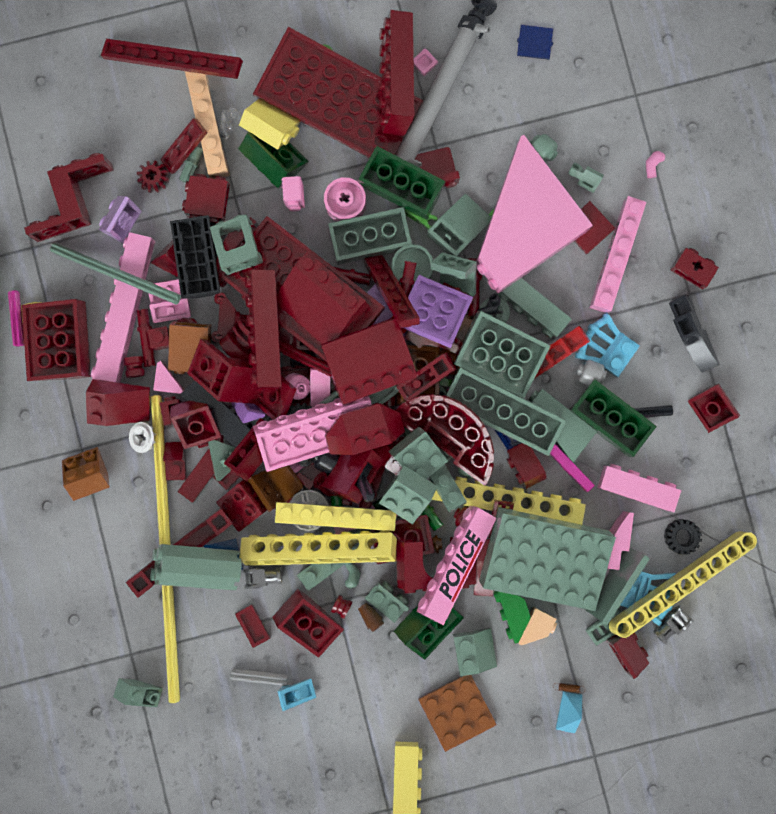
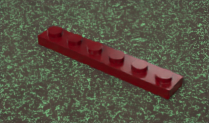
[364,255,420,328]

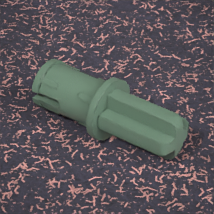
[179,146,203,183]

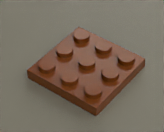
[418,675,497,752]

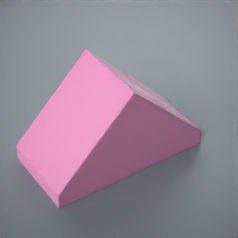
[153,361,184,394]

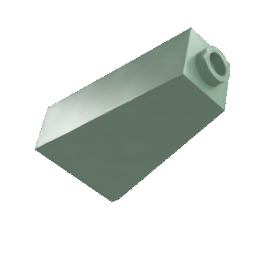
[529,389,597,462]

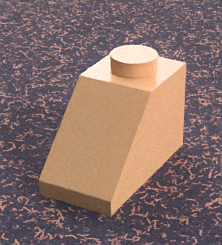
[518,606,557,645]

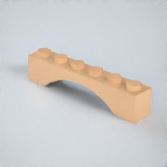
[185,71,230,179]

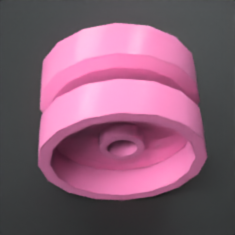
[324,177,366,222]

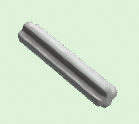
[231,669,288,686]

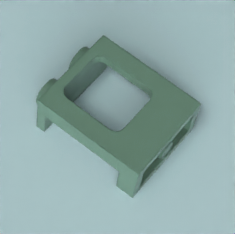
[210,214,263,275]

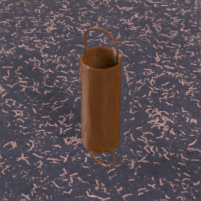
[553,683,585,693]

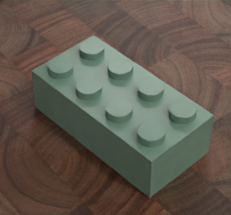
[328,207,412,265]

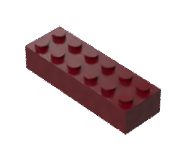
[379,10,414,136]

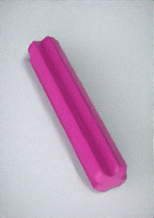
[8,290,24,347]

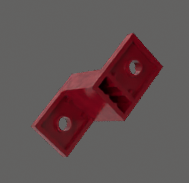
[24,153,114,242]
[187,339,297,420]

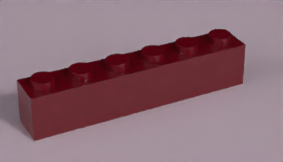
[245,270,281,391]

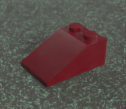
[86,379,150,426]
[369,515,434,564]
[272,589,344,658]

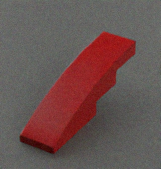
[534,326,590,379]

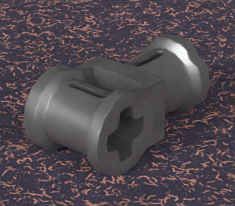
[243,567,282,589]
[653,605,694,644]

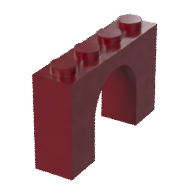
[397,537,477,593]

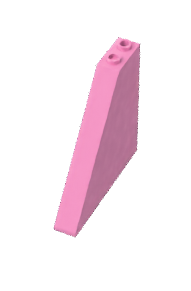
[476,135,593,294]

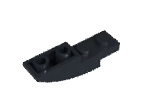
[669,295,720,373]

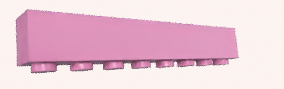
[91,232,155,383]

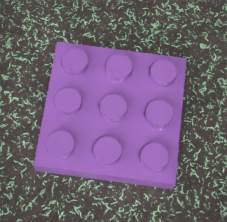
[403,275,473,348]

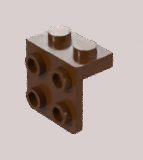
[248,465,303,512]

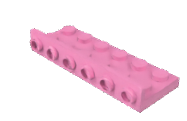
[253,396,372,472]

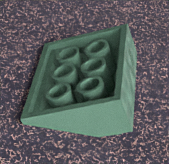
[454,311,550,398]

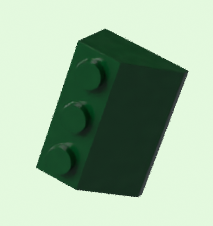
[238,132,309,188]
[393,605,464,660]

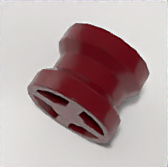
[330,594,353,619]

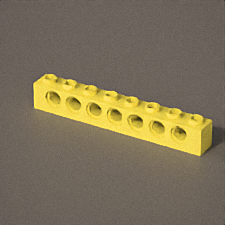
[431,476,586,525]
[239,530,397,566]

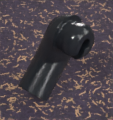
[477,294,501,315]

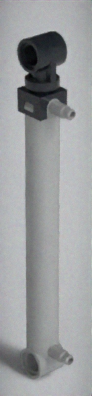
[396,0,497,168]

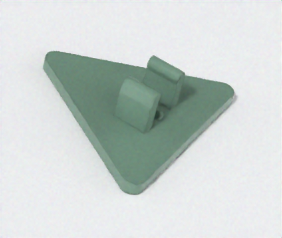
[208,440,236,481]

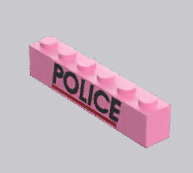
[589,196,646,313]
[417,506,497,625]

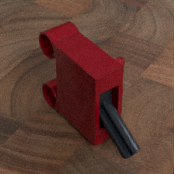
[313,450,384,504]

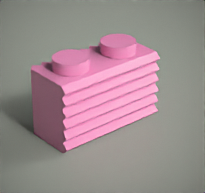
[281,176,305,211]

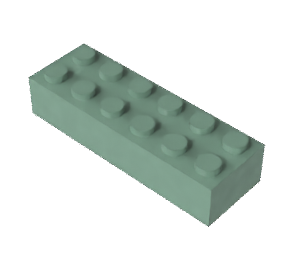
[445,367,566,456]

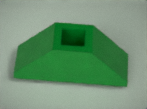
[493,591,531,644]

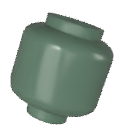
[530,134,558,162]

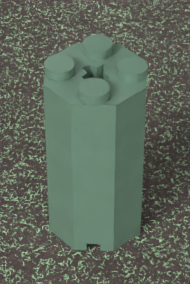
[150,544,242,591]

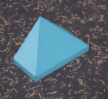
[556,691,582,733]

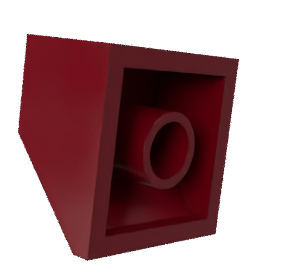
[170,401,221,449]
[606,632,649,679]

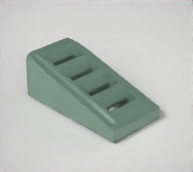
[585,608,623,646]

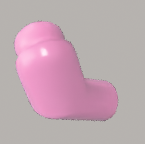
[646,151,665,178]

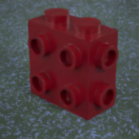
[182,174,230,224]

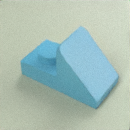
[277,679,316,711]

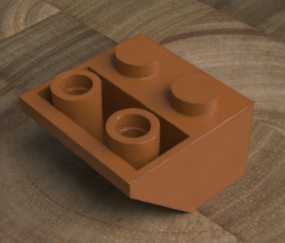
[62,447,110,501]

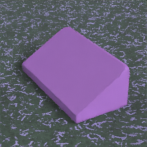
[232,402,265,423]

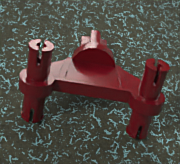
[211,293,247,343]

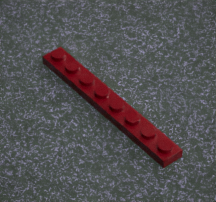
[100,38,243,79]

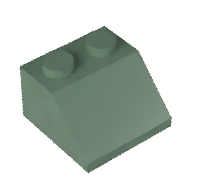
[453,628,497,677]

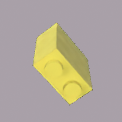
[239,99,300,150]

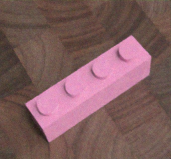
[597,464,681,512]

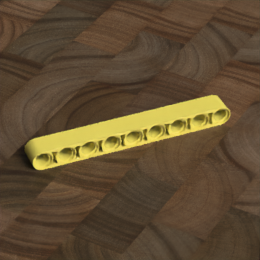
[609,531,757,638]

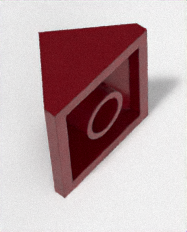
[688,383,740,433]

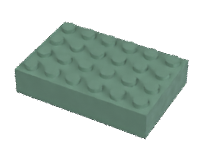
[479,507,616,611]

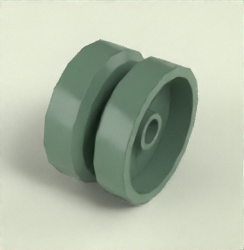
[391,244,433,288]

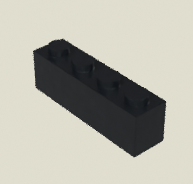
[180,380,253,448]

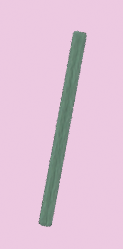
[50,242,181,304]

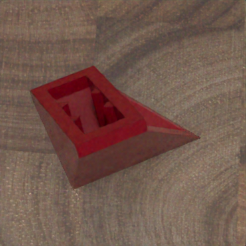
[150,240,178,277]

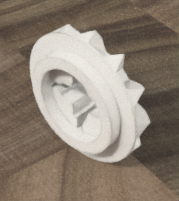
[129,422,156,453]

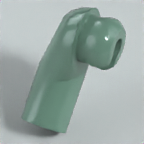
[344,563,361,589]

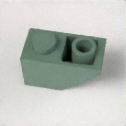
[113,678,163,707]

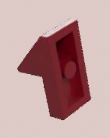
[163,442,186,480]

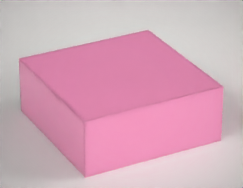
[414,48,438,76]

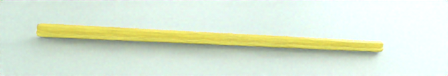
[151,395,180,703]

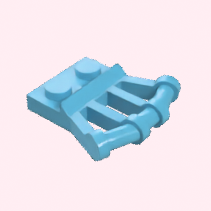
[575,312,640,377]
[621,572,676,626]

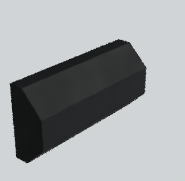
[170,215,221,299]

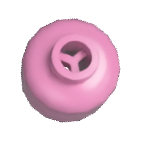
[285,373,310,400]

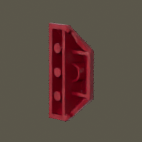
[325,403,405,455]

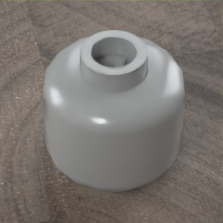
[576,360,607,386]

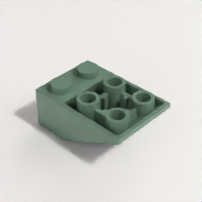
[427,193,491,257]

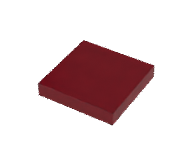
[574,201,616,255]

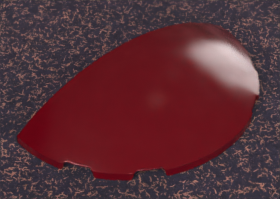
[395,394,494,486]

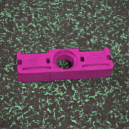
[550,445,595,492]

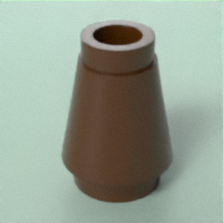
[358,602,384,633]

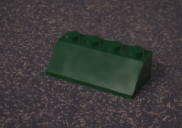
[358,146,445,220]
[569,379,657,457]

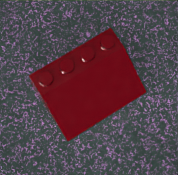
[276,251,370,344]
[22,299,91,382]
[321,317,417,405]

